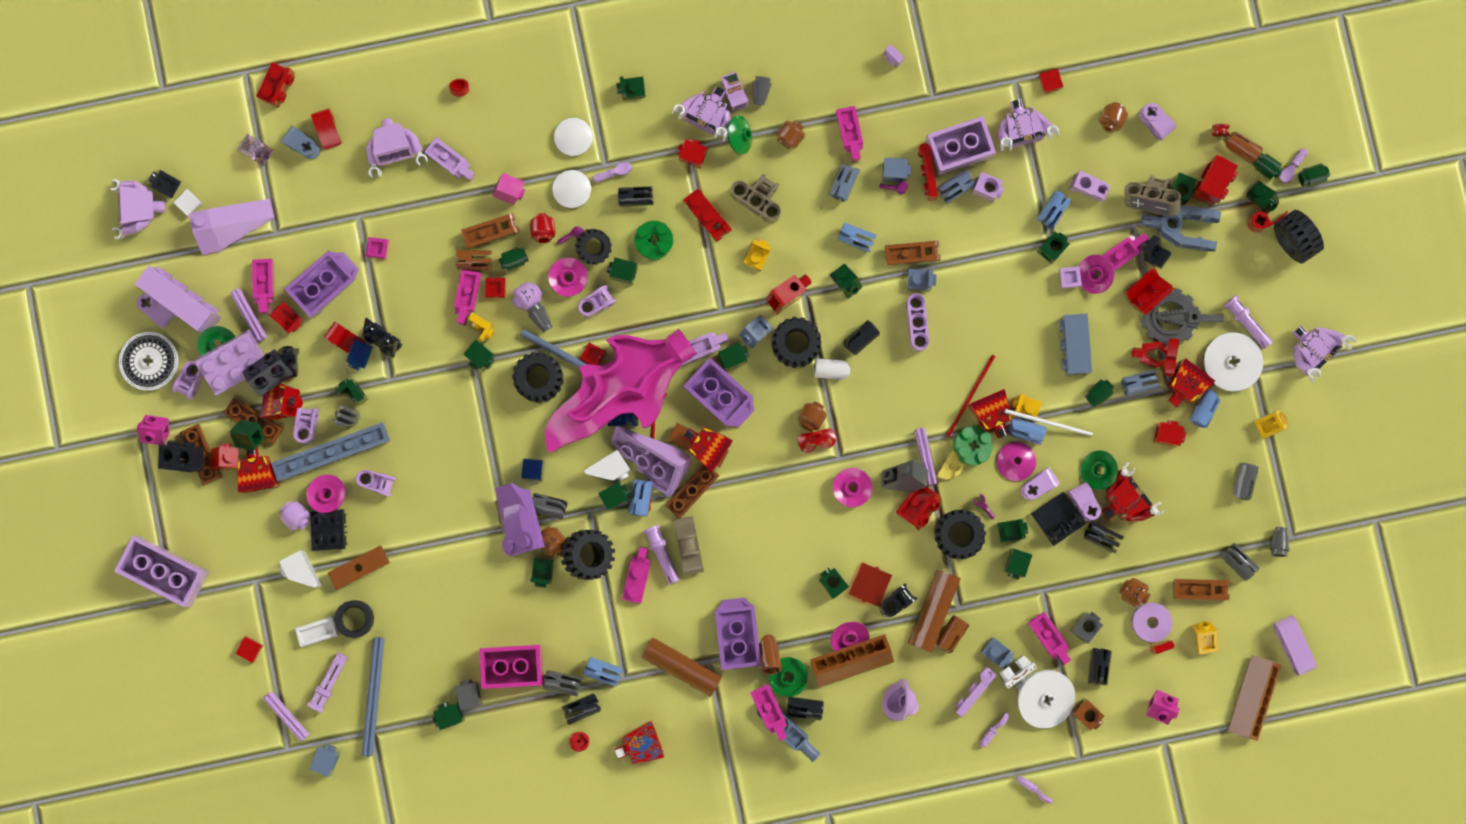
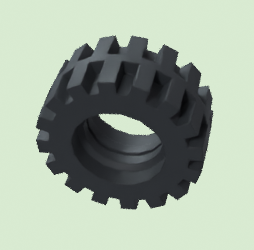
[575,228,612,265]

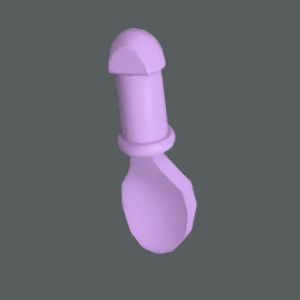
[1280,148,1308,183]
[593,162,632,183]
[980,712,1009,748]
[1017,776,1054,804]

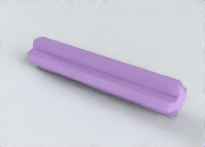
[231,288,267,342]
[915,428,937,486]
[263,692,309,741]

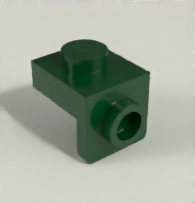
[1246,181,1279,215]
[829,263,863,299]

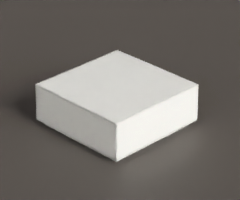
[174,189,203,217]

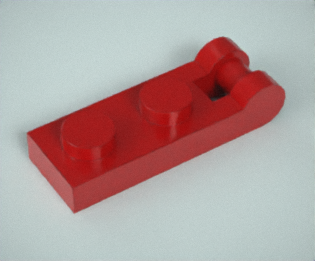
[917,143,938,201]
[683,188,732,242]

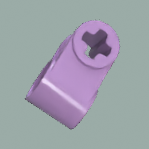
[1139,103,1176,141]
[579,285,617,318]
[137,294,175,329]
[172,361,204,400]
[293,407,319,445]
[1021,467,1060,500]
[356,470,397,497]
[1068,482,1101,521]

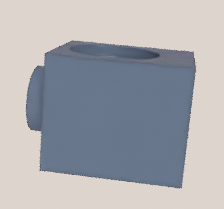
[882,158,911,182]
[309,744,341,777]

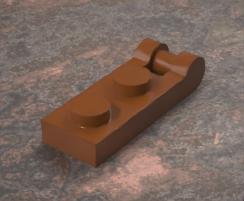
[461,213,520,249]
[884,241,941,266]
[1173,579,1230,600]

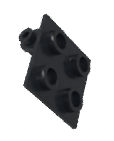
[362,317,403,358]
[1031,491,1086,546]
[311,509,348,551]

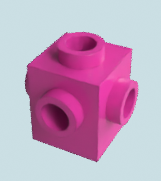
[137,415,170,445]
[1146,689,1180,725]

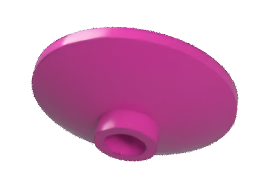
[1079,255,1115,294]
[548,258,588,297]
[997,442,1036,481]
[833,468,872,507]
[307,474,346,513]
[830,622,870,651]

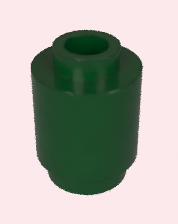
[1252,152,1283,180]
[1298,163,1330,187]
[499,247,529,272]
[1085,379,1114,408]

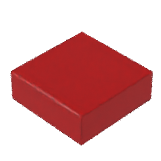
[1038,68,1064,94]
[485,278,506,298]
[580,342,606,365]
[235,636,264,663]
[1150,640,1175,654]

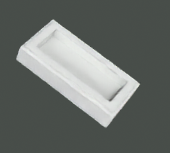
[294,616,339,647]

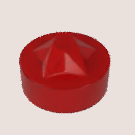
[449,79,469,97]
[568,731,589,752]

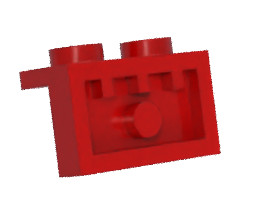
[256,62,295,108]
[1125,268,1174,316]
[896,487,942,531]

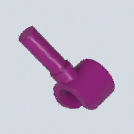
[879,181,908,194]
[558,226,584,244]
[974,494,996,519]

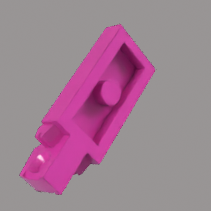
[836,106,863,162]
[1102,233,1149,271]
[252,259,274,314]
[454,270,482,326]
[622,547,650,604]
[1028,612,1071,665]
[750,684,787,741]

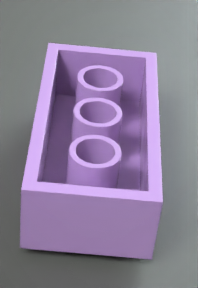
[135,266,222,333]
[114,536,209,607]

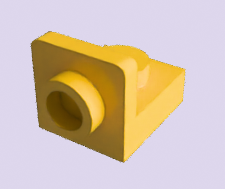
[743,239,771,271]
[468,312,495,343]
[1011,394,1042,417]
[1254,409,1288,439]
[1192,621,1219,655]

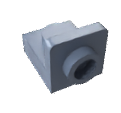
[907,269,936,291]
[739,314,774,349]
[981,637,1014,668]

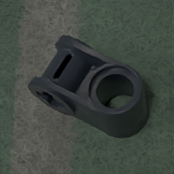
[879,583,918,617]

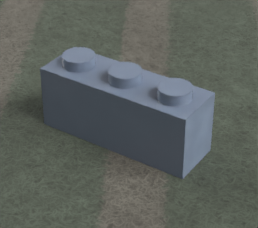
[1058,314,1092,376]

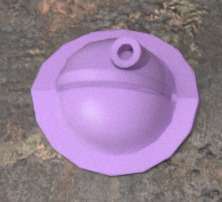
[882,679,919,721]

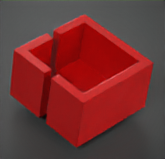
[1191,154,1238,207]

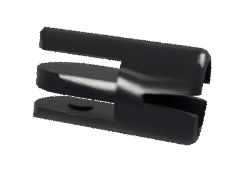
[618,186,654,207]
[843,320,880,355]
[1084,522,1124,554]
[1088,648,1112,686]
[562,694,601,725]
[786,697,824,720]

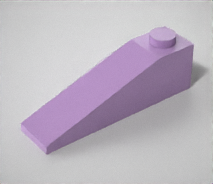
[189,199,275,255]
[611,426,692,497]

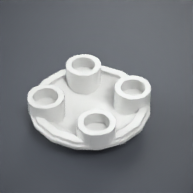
[554,118,593,157]
[552,170,591,208]

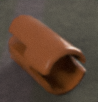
[1226,132,1263,164]
[456,250,492,270]
[936,615,969,654]
[759,634,782,675]

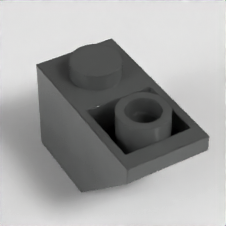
[881,459,928,492]

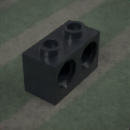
[242,349,293,397]
[158,440,204,473]

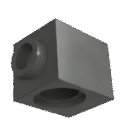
[1070,612,1103,644]
[455,679,482,711]

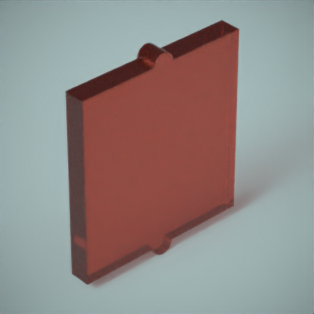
[849,562,892,607]

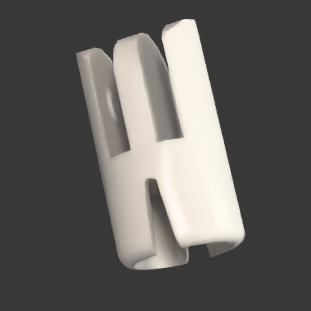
[814,359,850,380]

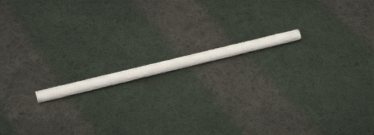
[1004,409,1093,436]

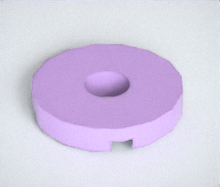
[1132,603,1172,642]

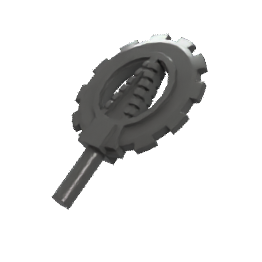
[1140,288,1224,346]

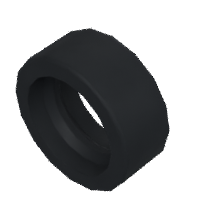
[334,600,374,638]

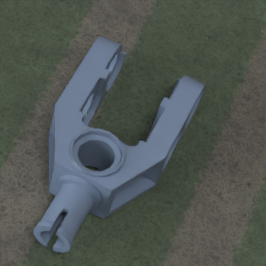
[1140,205,1221,252]
[756,707,821,762]

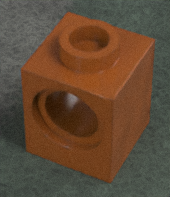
[1071,698,1105,731]

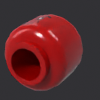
[530,213,556,244]

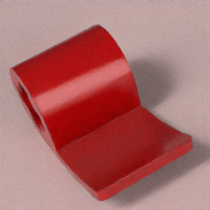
[311,108,342,149]
[1247,210,1288,232]
[324,321,366,358]

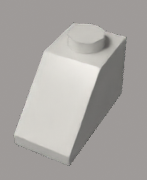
[584,450,631,482]
[279,550,322,588]

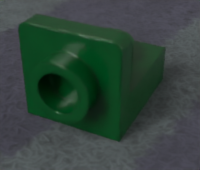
[616,76,646,100]
[336,378,369,404]
[997,519,1028,543]
[530,558,554,588]

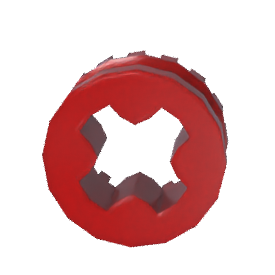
[1212,124,1230,137]

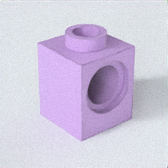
[972,172,1004,202]

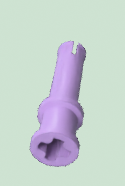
[1223,295,1273,349]
[643,524,680,584]
[307,652,348,713]

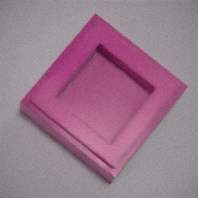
[366,237,389,260]

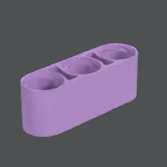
[906,293,929,352]
[1273,615,1317,676]

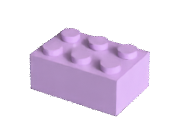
[926,116,996,176]
[195,329,265,395]

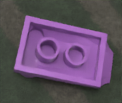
[285,250,359,319]
[683,358,754,427]
[495,483,545,557]
[715,598,761,670]

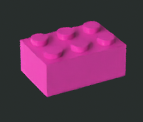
[479,644,544,689]

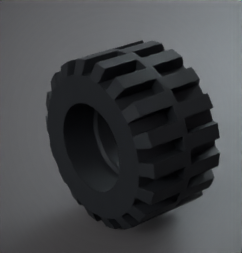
[1273,209,1324,264]
[772,317,822,368]
[512,352,563,403]
[934,509,986,559]
[560,530,615,580]

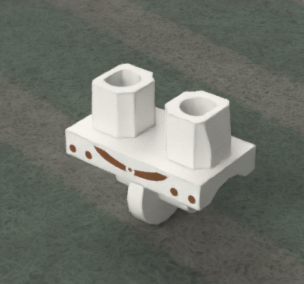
[999,655,1037,690]

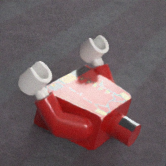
[1101,462,1165,522]

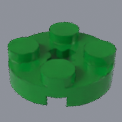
[634,221,674,260]
[953,426,993,466]
[768,657,808,697]

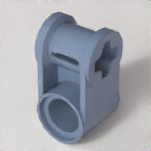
[281,125,320,159]

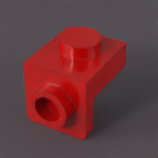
[269,301,302,334]

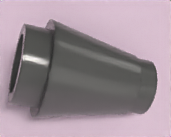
[753,76,772,105]
[527,302,553,332]
[1269,527,1290,557]

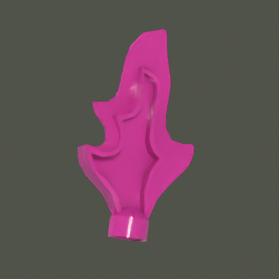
[545,328,697,452]

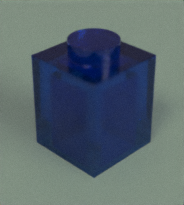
[345,339,373,371]
[521,458,545,481]

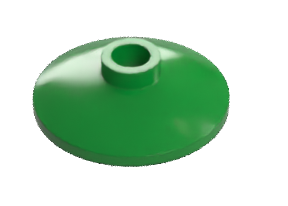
[727,115,752,155]
[197,326,236,355]
[1081,450,1118,490]

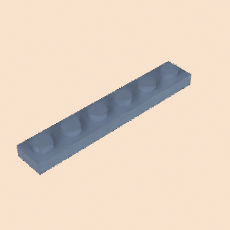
[271,422,390,482]

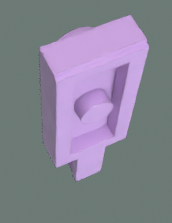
[424,137,476,181]
[681,332,729,366]
[955,667,996,717]

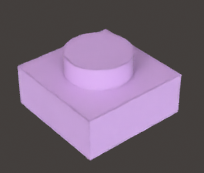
[884,44,904,68]
[1059,266,1082,289]

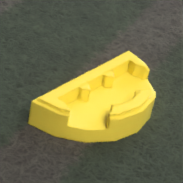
[936,449,965,480]

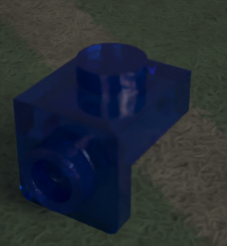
[608,413,639,427]

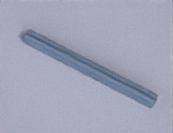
[362,637,385,756]

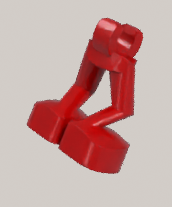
[1131,338,1179,377]
[798,428,836,453]

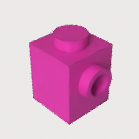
[492,173,525,205]

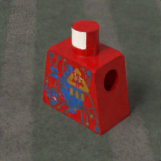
[615,720,665,764]

